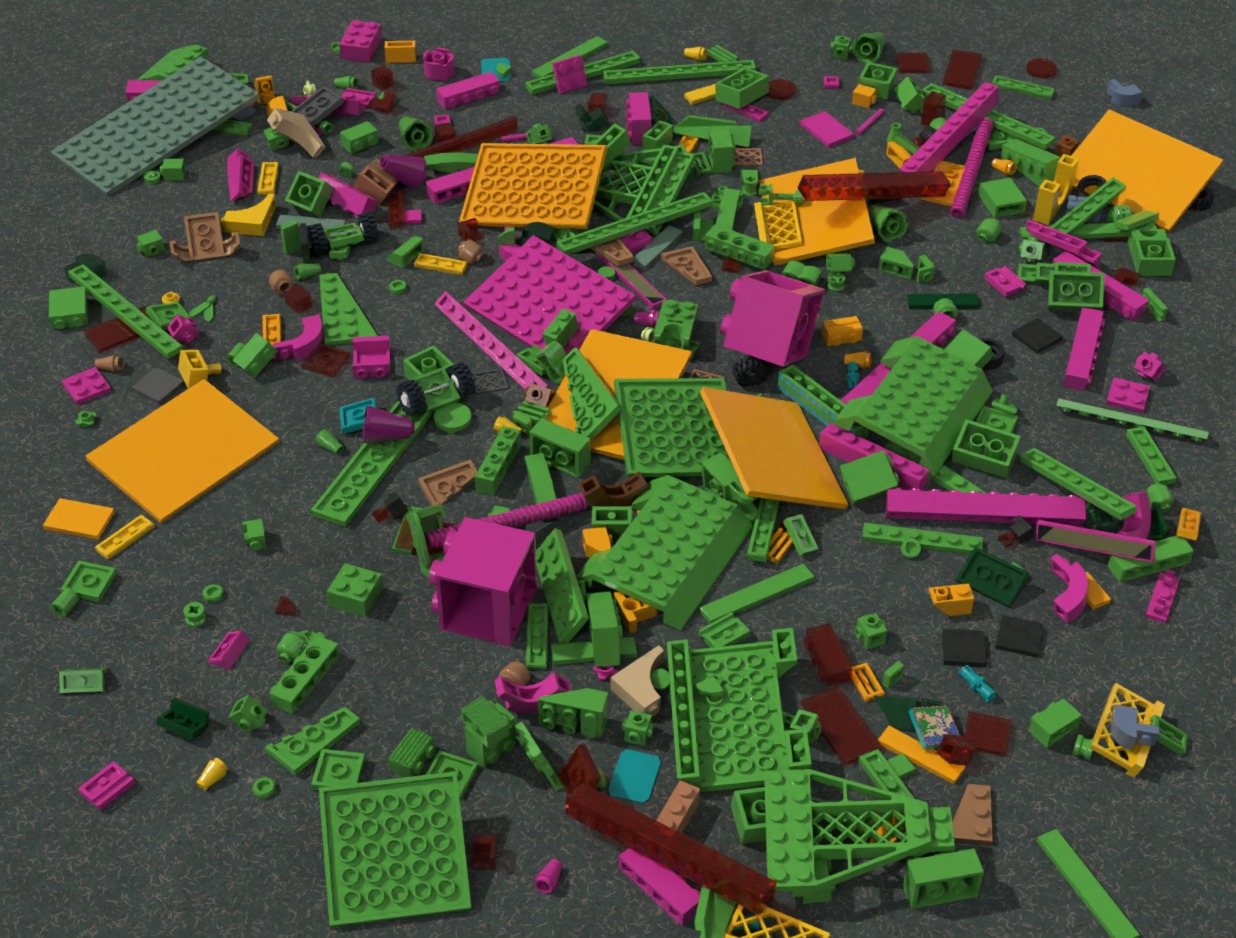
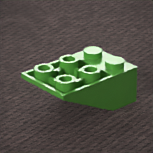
[538,688,608,738]

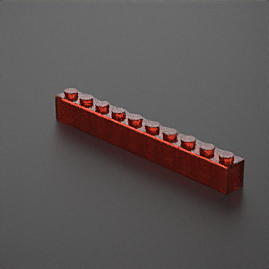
[797,171,951,201]
[565,783,777,915]

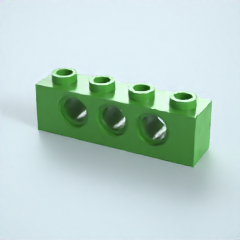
[705,224,775,270]
[475,426,521,496]
[269,635,340,714]

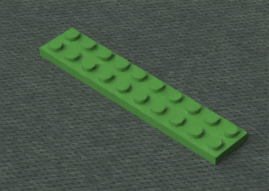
[311,401,436,527]

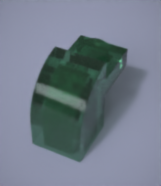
[575,104,610,132]
[520,222,554,246]
[64,254,108,283]
[1087,503,1124,534]

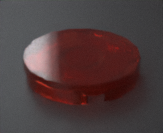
[1026,58,1057,79]
[767,79,796,100]

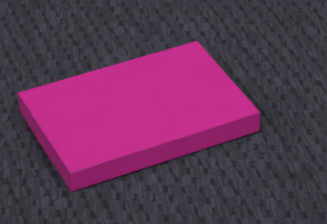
[800,111,854,148]

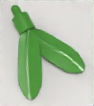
[188,295,216,322]

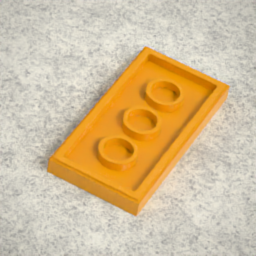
[921,161,965,207]

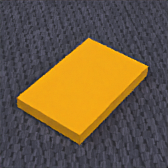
[43,498,115,540]

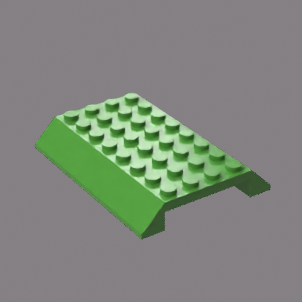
[833,336,993,476]
[576,475,753,631]
[667,628,812,792]

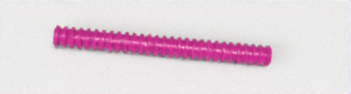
[950,118,993,218]
[424,493,587,550]

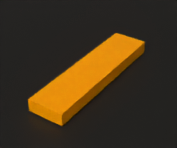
[877,726,965,784]

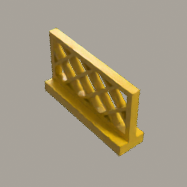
[754,200,802,250]
[1090,683,1165,777]
[723,897,830,938]

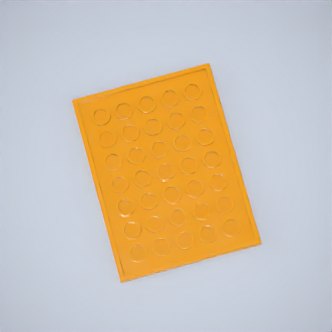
[1072,110,1223,232]
[459,143,607,229]
[759,158,875,265]
[546,329,692,460]
[85,379,279,523]
[700,387,849,509]

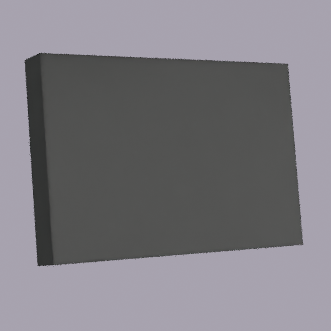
[291,86,345,127]

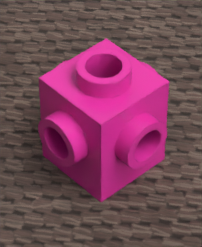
[167,314,200,344]
[1134,352,1167,381]

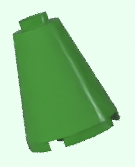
[852,32,886,64]
[399,116,433,151]
[867,205,908,243]

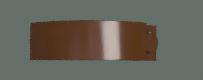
[577,471,649,507]

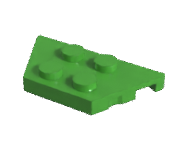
[515,721,564,791]

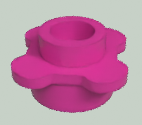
[593,665,618,680]

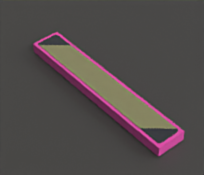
[596,253,667,310]
[1036,520,1156,562]

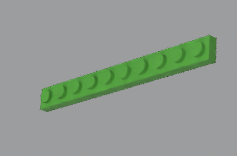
[603,60,756,84]
[922,83,1056,150]
[556,192,713,255]
[68,264,183,359]

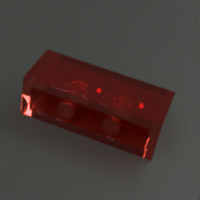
[803,623,852,687]

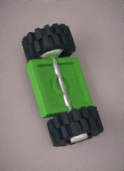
[307,212,379,256]
[396,362,475,416]

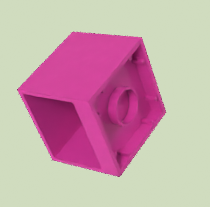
[720,270,826,367]
[429,517,537,646]

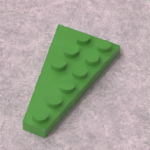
[319,273,377,346]
[563,347,623,440]

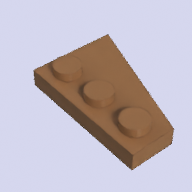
[590,238,634,266]
[661,246,712,286]
[418,460,478,506]
[952,784,992,845]

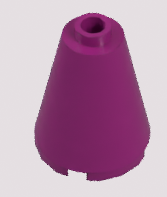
[379,154,427,190]
[363,406,415,444]

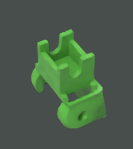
[406,504,447,569]

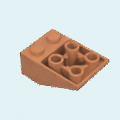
[353,158,400,206]

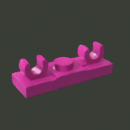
[1145,569,1180,623]

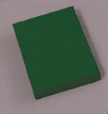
[955,547,1030,608]

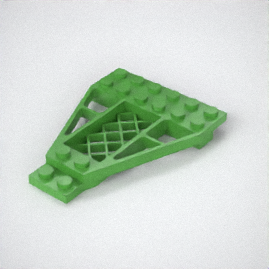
[593,144,696,235]
[764,769,955,897]

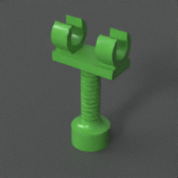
[759,184,803,206]

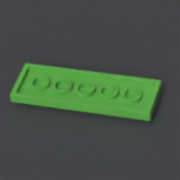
[536,528,589,644]

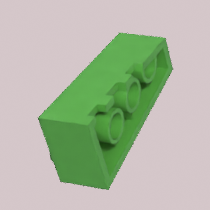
[586,592,622,667]

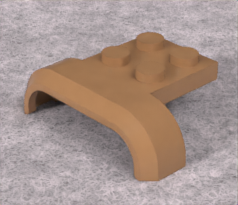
[169,212,240,262]

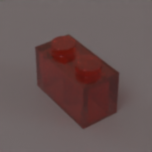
[920,91,946,127]

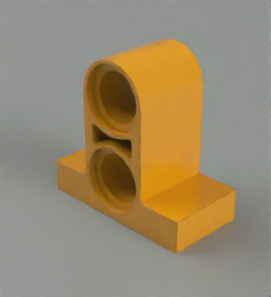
[614,591,659,634]

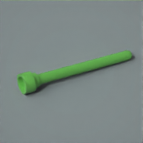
[284,99,333,135]

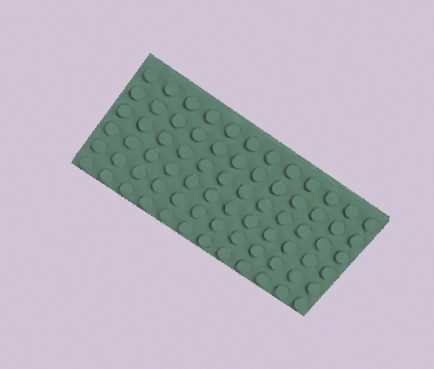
[50,56,260,196]

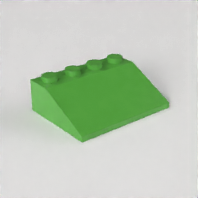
[137,45,210,81]

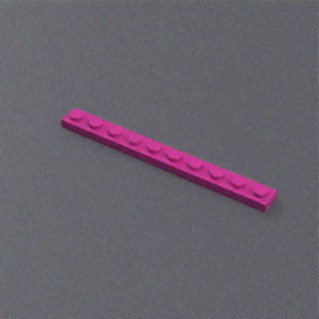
[435,291,551,390]

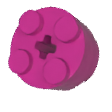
[423,48,455,81]

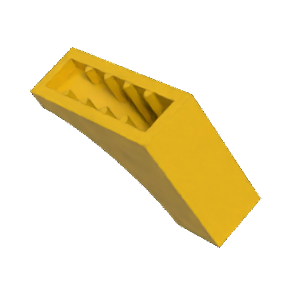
[221,194,276,236]

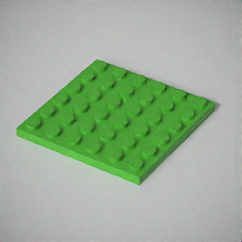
[614,378,730,478]
[319,771,471,927]

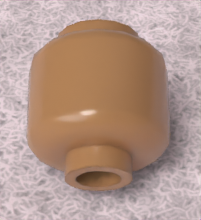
[457,240,484,264]
[269,270,294,295]
[498,661,530,686]

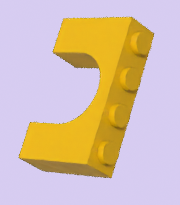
[1033,154,1079,226]

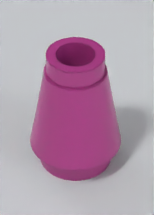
[634,310,660,328]
[535,859,562,894]

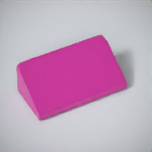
[208,631,250,670]

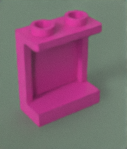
[352,336,390,379]

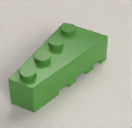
[1002,139,1061,187]

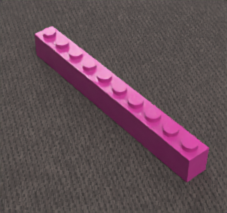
[899,82,999,189]
[426,137,579,204]
[840,311,956,404]
[886,488,1086,526]

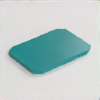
[481,58,511,82]
[608,749,661,804]

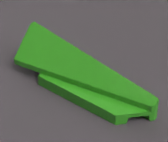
[673,115,752,147]
[695,857,748,938]

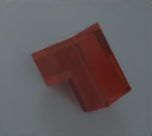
[370,90,397,113]
[1113,267,1140,286]

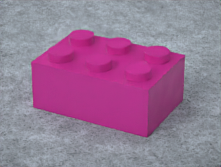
[339,20,382,62]
[626,92,651,145]

